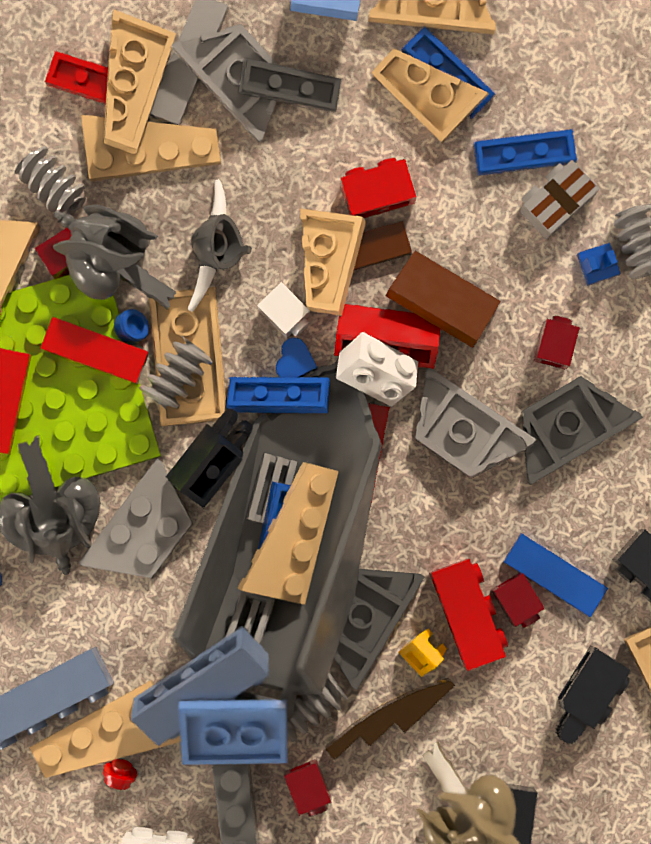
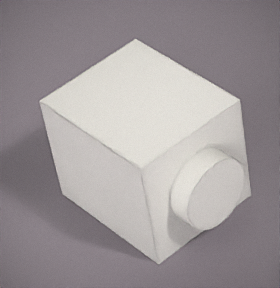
[257,282,310,338]

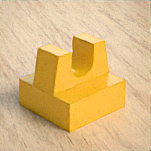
[398,628,447,677]

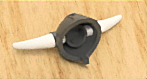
[188,180,252,311]

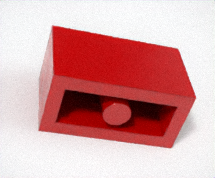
[340,158,417,219]

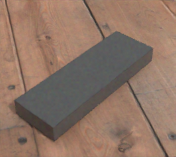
[238,58,342,113]

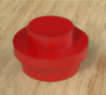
[103,759,138,790]

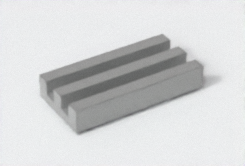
[246,453,297,523]
[226,591,276,646]

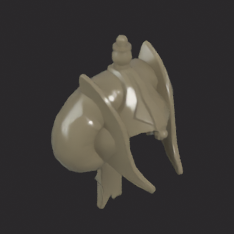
[416,741,520,844]

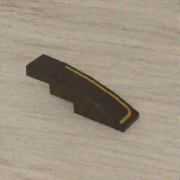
[325,678,455,760]

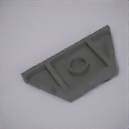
[521,376,643,485]
[334,569,425,690]

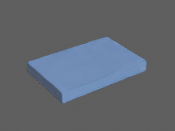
[179,700,288,765]

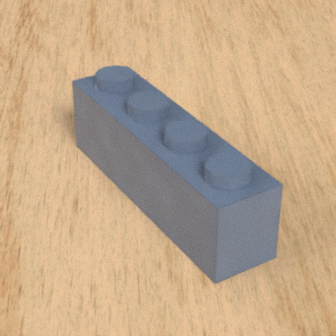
[131,627,269,746]
[0,647,114,750]

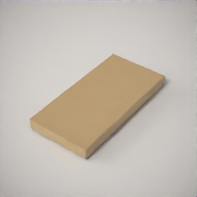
[149,287,227,427]

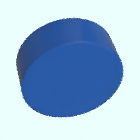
[114,309,149,344]

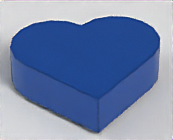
[276,337,317,377]

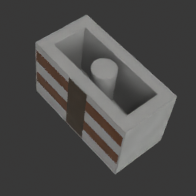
[519,160,600,240]

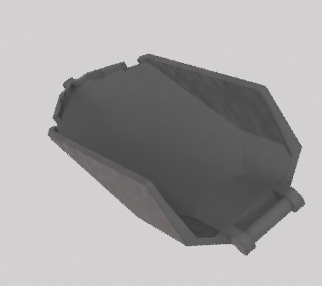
[172,356,382,721]

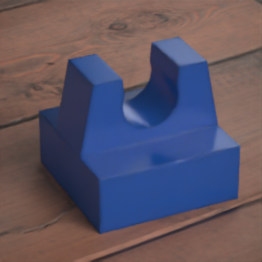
[577,243,621,286]

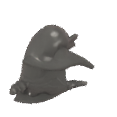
[53,204,176,310]
[0,435,101,575]

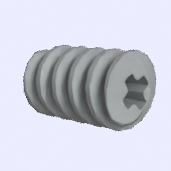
[15,146,86,219]
[614,204,651,279]
[139,336,213,410]
[278,672,348,742]

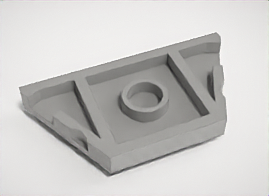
[171,24,278,143]
[415,368,536,479]
[78,458,193,578]

